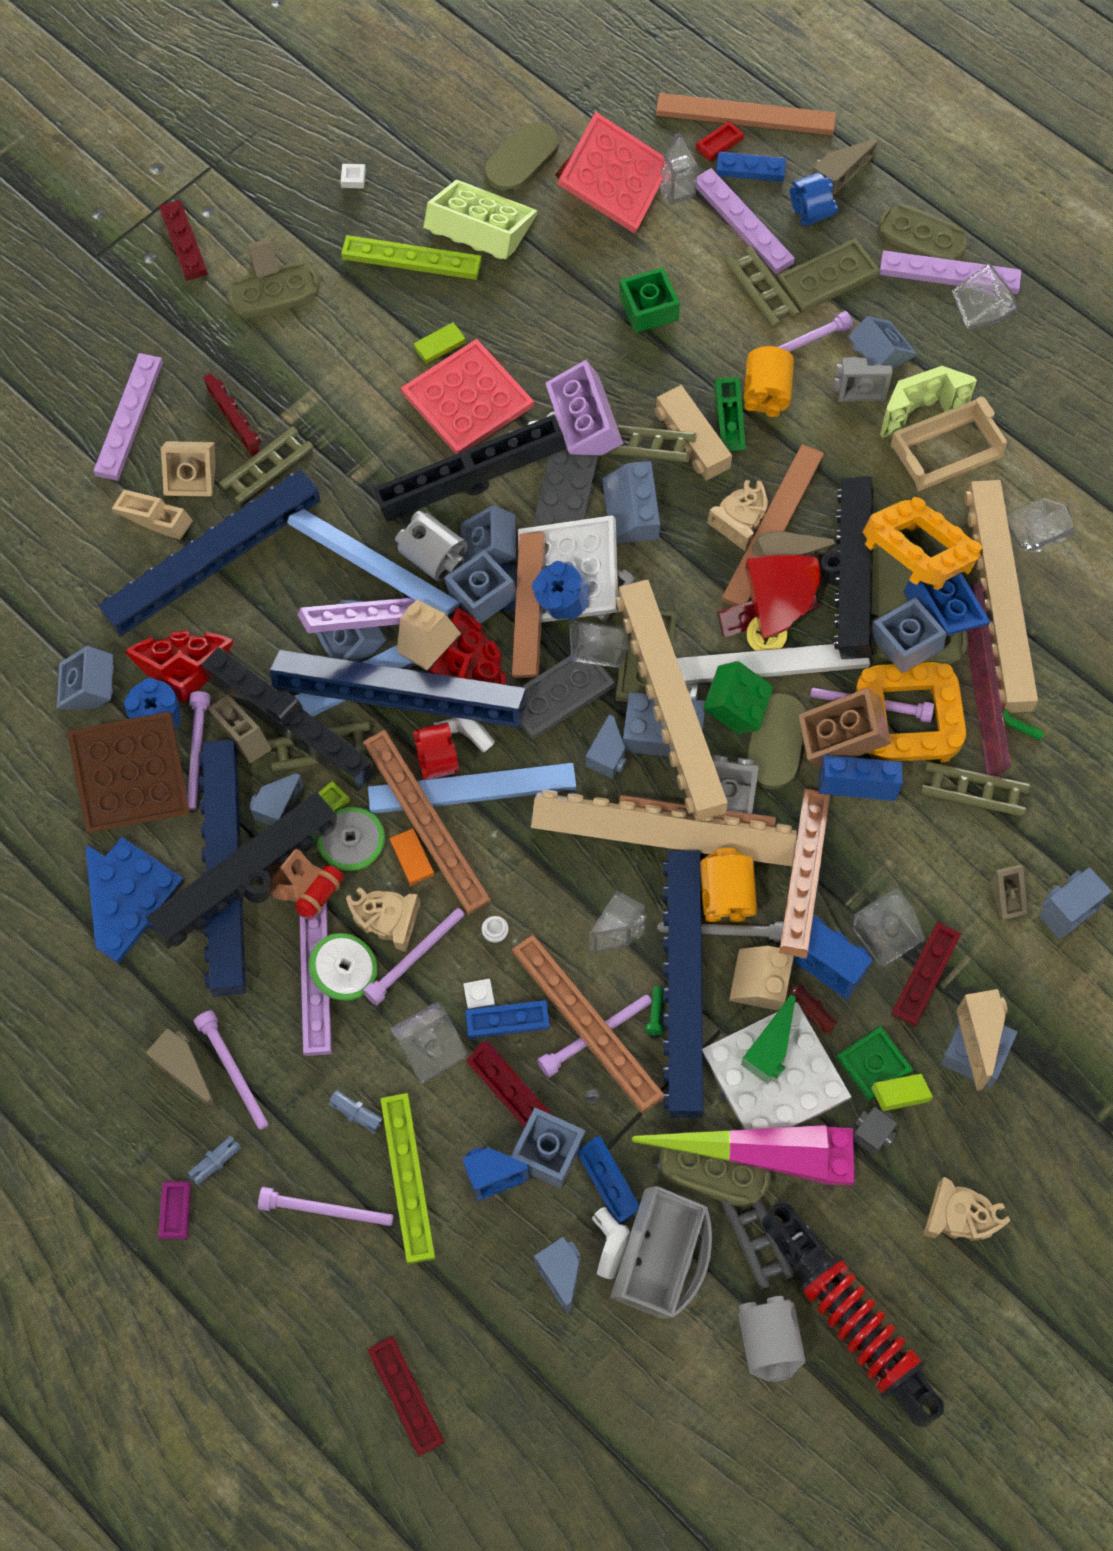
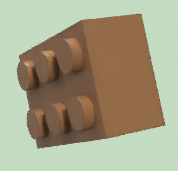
[799,688,891,769]

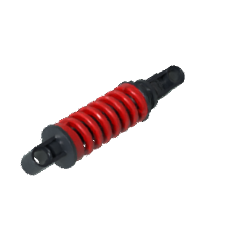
[762,1202,944,1427]

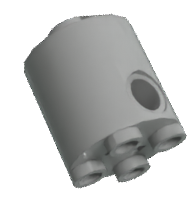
[395,511,467,582]
[738,1296,806,1382]

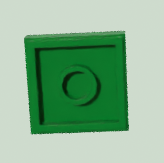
[836,1026,913,1102]

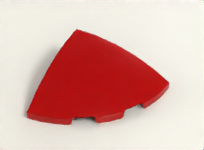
[745,555,820,639]
[427,607,506,685]
[126,631,233,703]

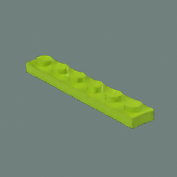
[341,235,482,280]
[380,1093,435,1264]

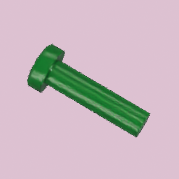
[997,709,1044,741]
[644,987,664,1036]

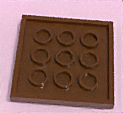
[67,712,191,833]

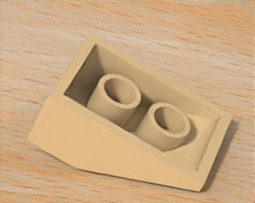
[956,989,1007,1091]

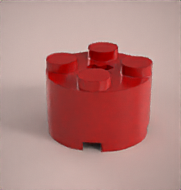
[412,722,459,780]

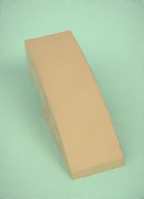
[112,490,193,540]

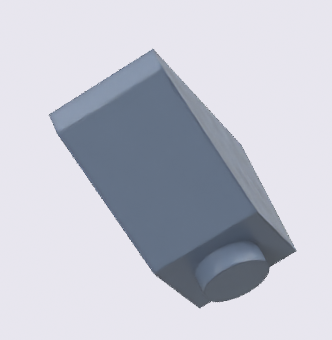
[585,715,627,779]
[250,773,304,825]

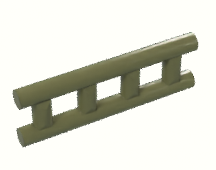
[724,246,801,328]
[605,425,696,462]
[219,426,314,506]
[268,721,370,772]
[921,761,1030,817]

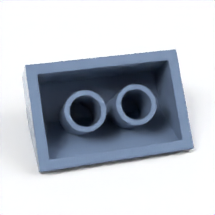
[602,461,660,543]

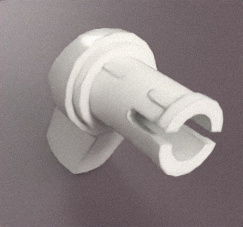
[434,717,495,752]
[592,1207,630,1279]

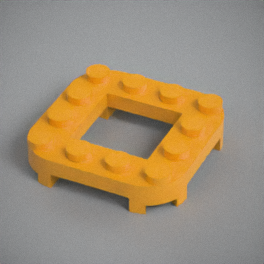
[862,497,982,590]
[855,662,966,763]

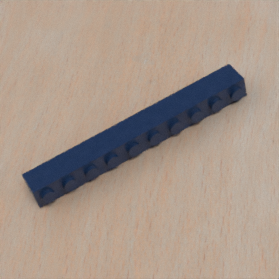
[98,469,321,637]
[270,650,526,728]
[199,740,246,997]
[663,850,704,1118]

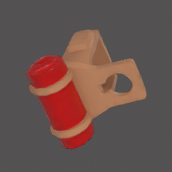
[270,849,344,920]

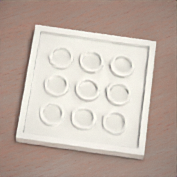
[518,515,618,622]
[702,1002,851,1130]

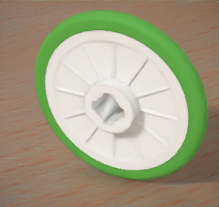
[309,933,377,1001]

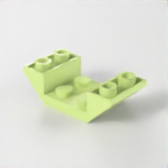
[880,366,977,438]

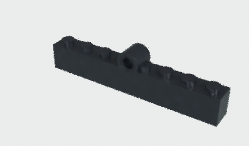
[372,415,567,522]
[821,476,874,660]
[201,647,375,791]
[146,792,337,950]

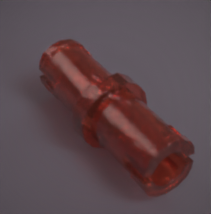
[788,984,838,1035]

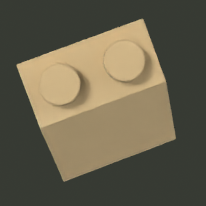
[161,441,216,496]
[397,599,461,670]
[729,946,793,1011]

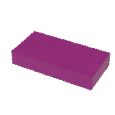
[158,1182,192,1240]

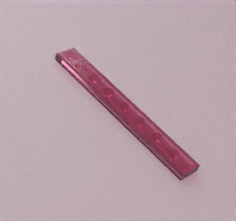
[966,583,1011,776]

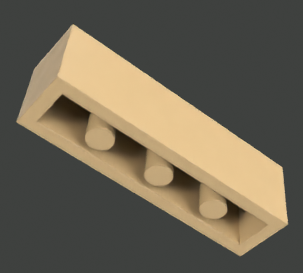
[655,385,732,481]

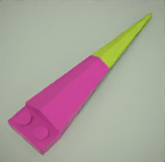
[631,1125,854,1186]

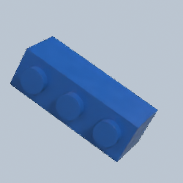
[818,755,903,801]

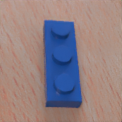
[716,152,786,182]
[465,1000,550,1039]
[577,1136,639,1225]

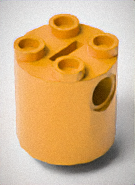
[743,346,794,417]
[700,848,757,922]

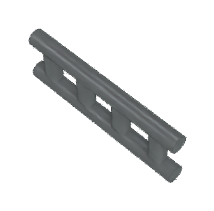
[721,1198,797,1291]

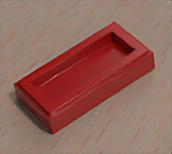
[695,121,744,162]

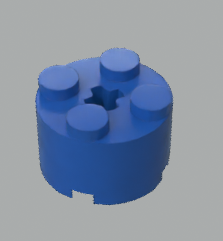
[790,172,838,227]
[532,561,590,620]
[124,678,181,730]

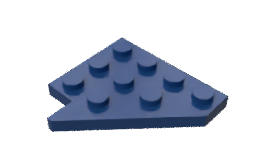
[86,837,185,964]

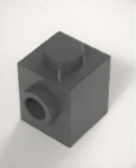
[853,1107,897,1156]

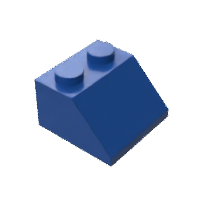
[462,1147,529,1202]

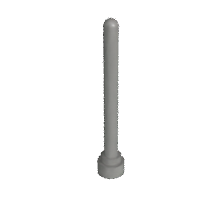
[657,921,784,943]

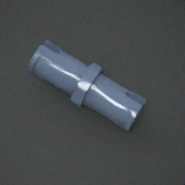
[328,1090,384,1134]
[187,1136,241,1187]

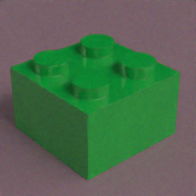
[619,267,680,333]
[703,661,774,735]

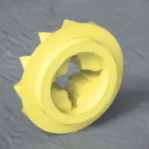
[747,617,787,651]

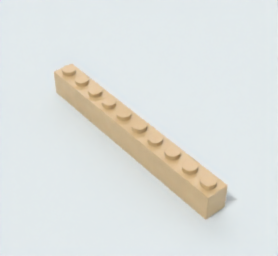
[964,480,1038,713]
[615,580,728,821]
[531,790,797,866]

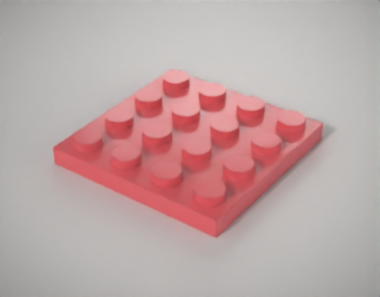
[557,112,672,233]
[401,339,534,454]

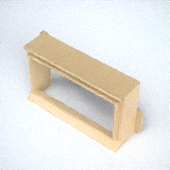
[891,397,1007,491]

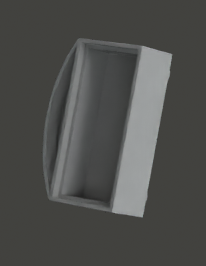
[610,1186,712,1319]

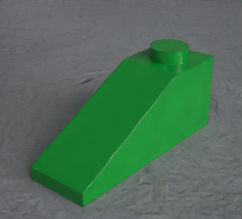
[713,377,746,451]
[741,994,796,1084]

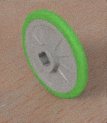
[317,807,385,871]

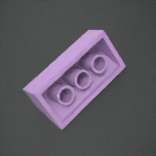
[546,360,623,455]

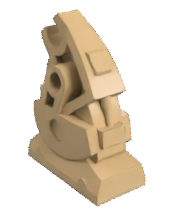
[707,480,768,551]
[346,888,420,952]
[923,1177,1010,1241]

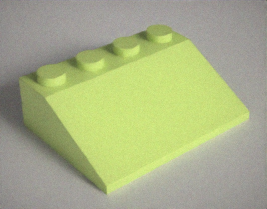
[423,180,538,259]

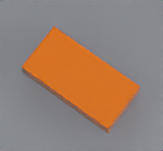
[389,828,434,886]

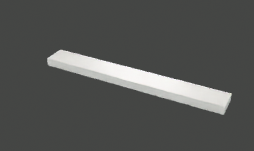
[676,644,870,684]

